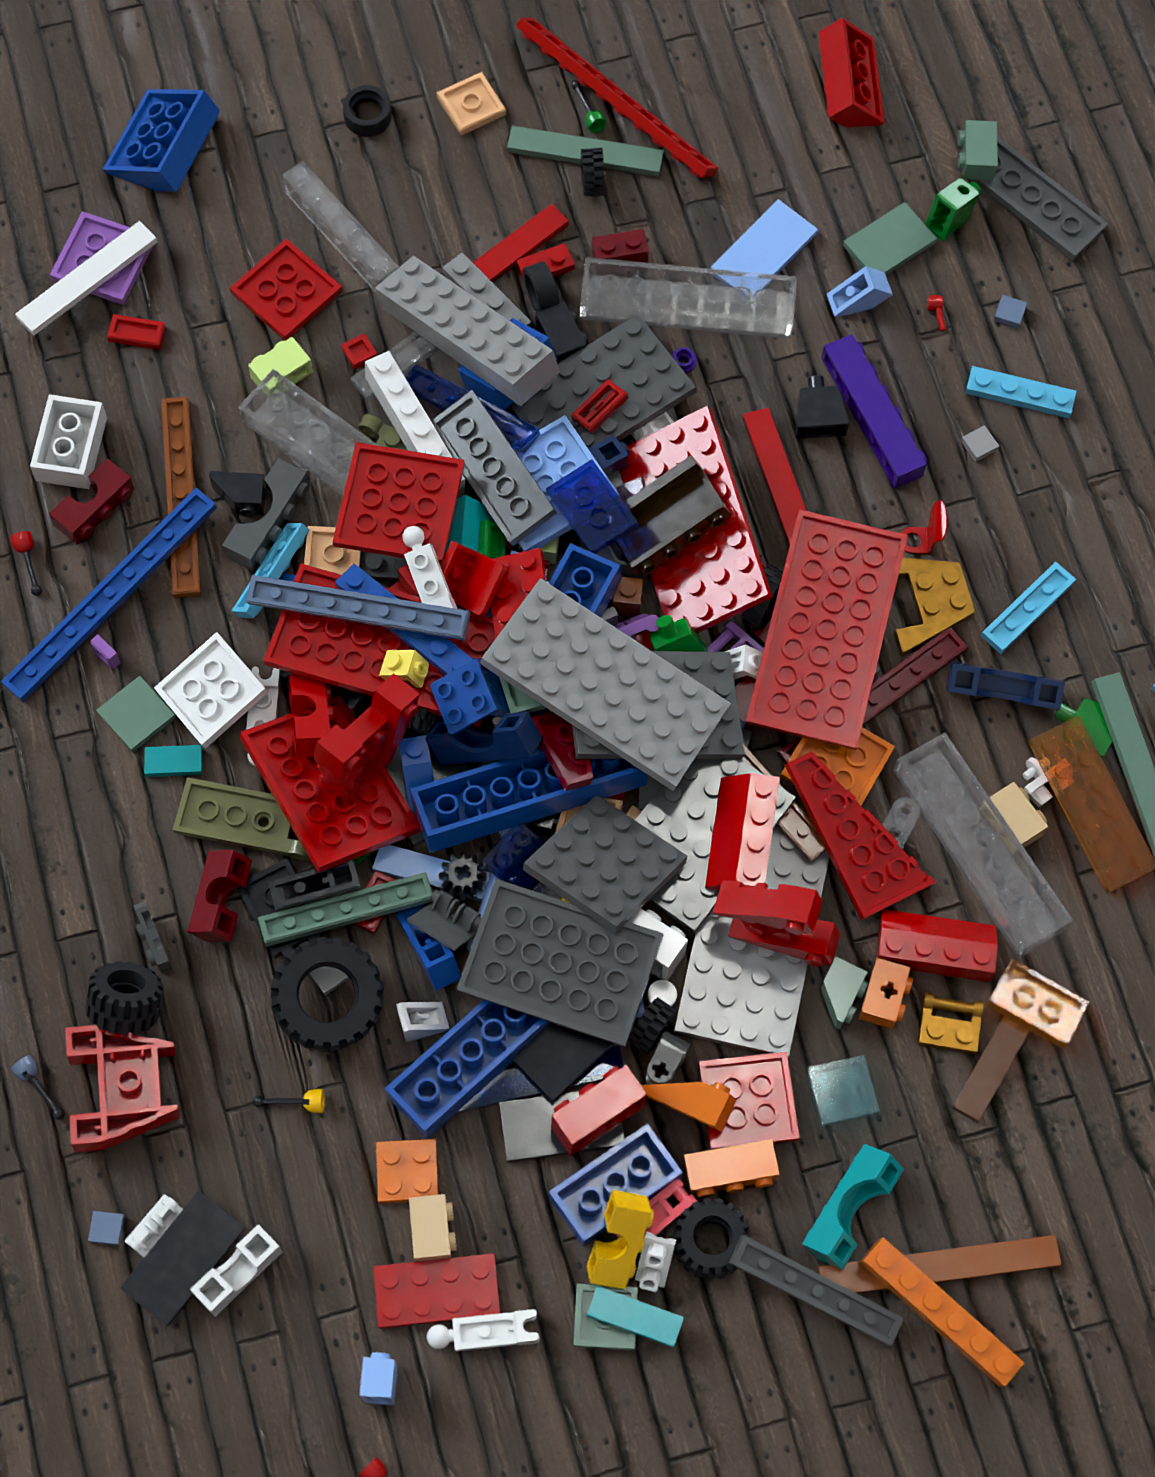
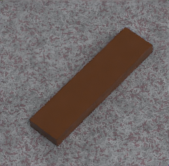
[952,1008,1034,1123]

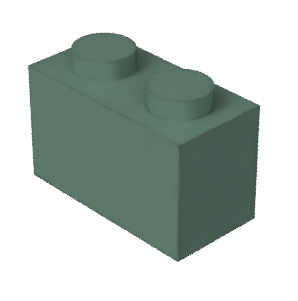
[958,120,998,180]

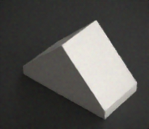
[396,1002,450,1042]

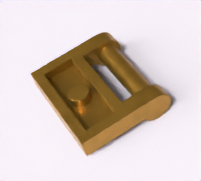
[917,992,984,1055]

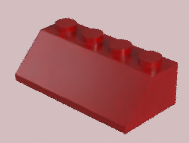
[819,18,885,127]
[705,773,780,891]
[875,909,998,982]

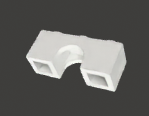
[190,1224,282,1317]

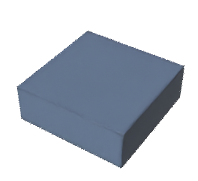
[993,295,1027,329]
[88,1211,125,1246]

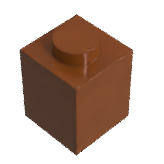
[612,577,643,617]

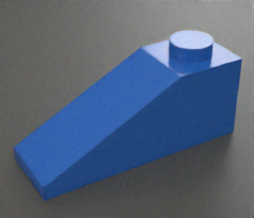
[399,735,434,818]
[396,905,461,991]

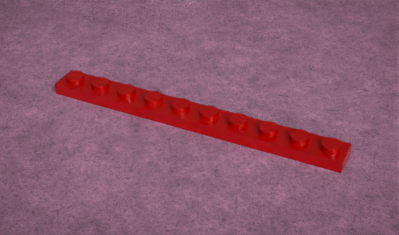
[516,18,718,178]

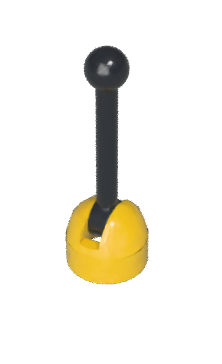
[253,1089,325,1113]

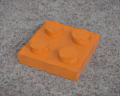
[376,1139,438,1204]

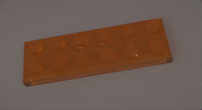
[1028,715,1155,893]

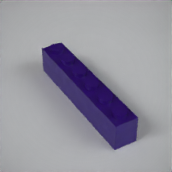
[821,334,927,489]

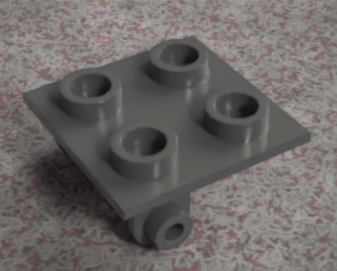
[407,890,482,951]

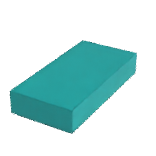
[144,745,203,777]

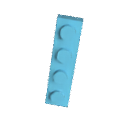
[965,366,1076,419]
[232,523,309,618]
[981,562,1076,654]

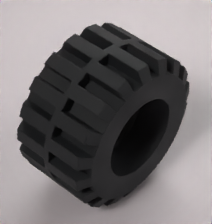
[85,961,164,1035]
[673,1198,751,1280]

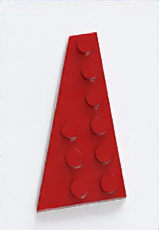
[784,751,936,920]

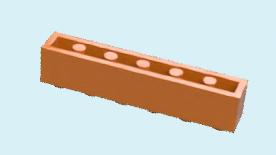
[859,1237,1024,1387]

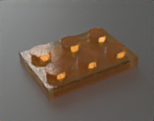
[986,959,1089,1049]

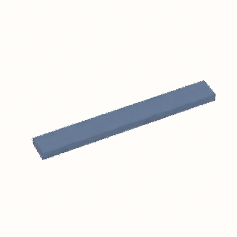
[246,575,471,641]

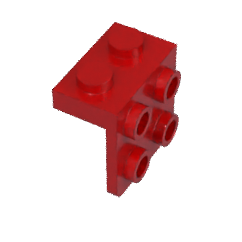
[440,541,506,617]

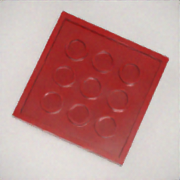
[332,442,465,564]

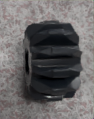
[438,851,488,902]

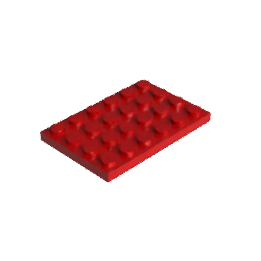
[240,695,421,873]

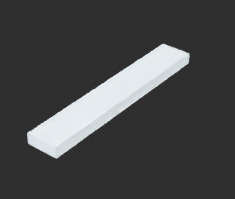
[15,221,157,336]

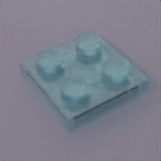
[806,1055,880,1127]

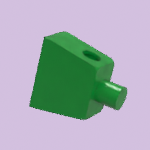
[925,178,981,242]
[649,615,708,652]
[1054,699,1112,766]

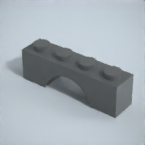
[222,458,310,571]

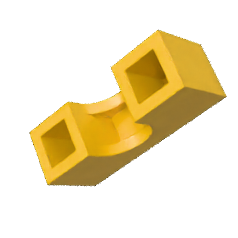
[587,1190,654,1289]

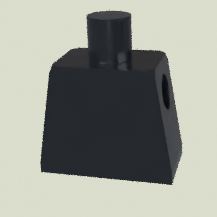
[795,375,849,439]

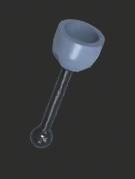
[11,1055,64,1120]

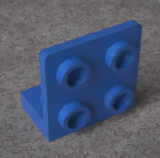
[430,658,510,735]

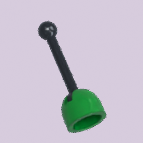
[571,80,607,133]

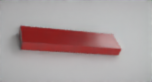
[473,204,569,283]

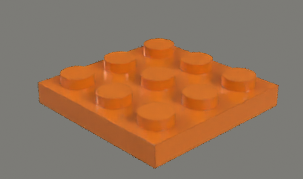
[779,727,895,806]

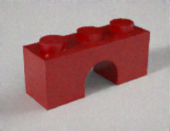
[289,674,333,757]

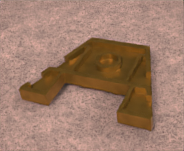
[894,557,975,656]

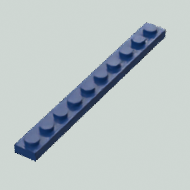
[1,488,217,702]

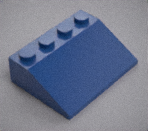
[102,89,220,192]

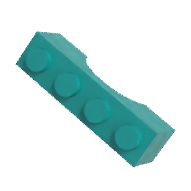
[802,1144,904,1270]

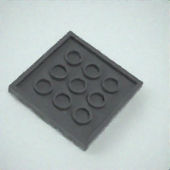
[523,796,688,933]

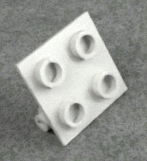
[125,1194,183,1257]

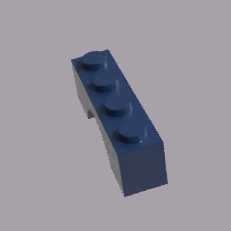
[946,661,1065,710]
[425,712,543,765]

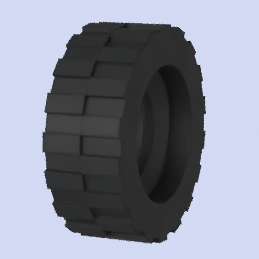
[742,563,784,628]

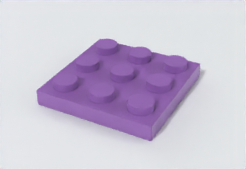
[50,211,153,305]

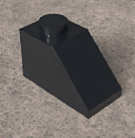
[209,471,266,517]

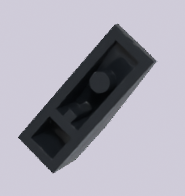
[268,859,361,910]

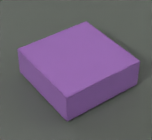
[91,635,121,670]

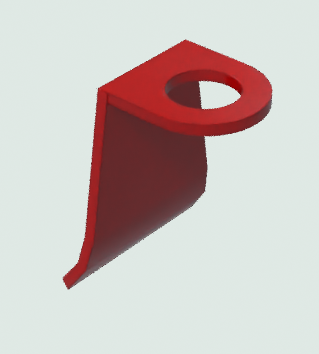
[901,499,948,554]

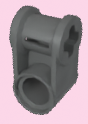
[645,1031,691,1085]

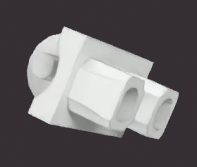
[1023,757,1073,808]
[635,1232,676,1292]

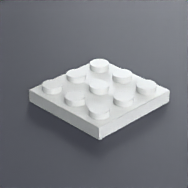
[154,632,269,748]

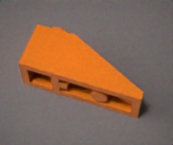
[641,1082,737,1132]

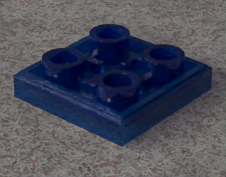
[480,824,544,891]

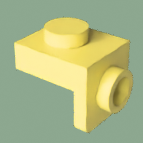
[379,650,429,688]

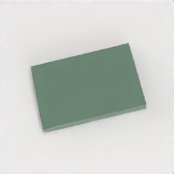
[843,202,937,275]

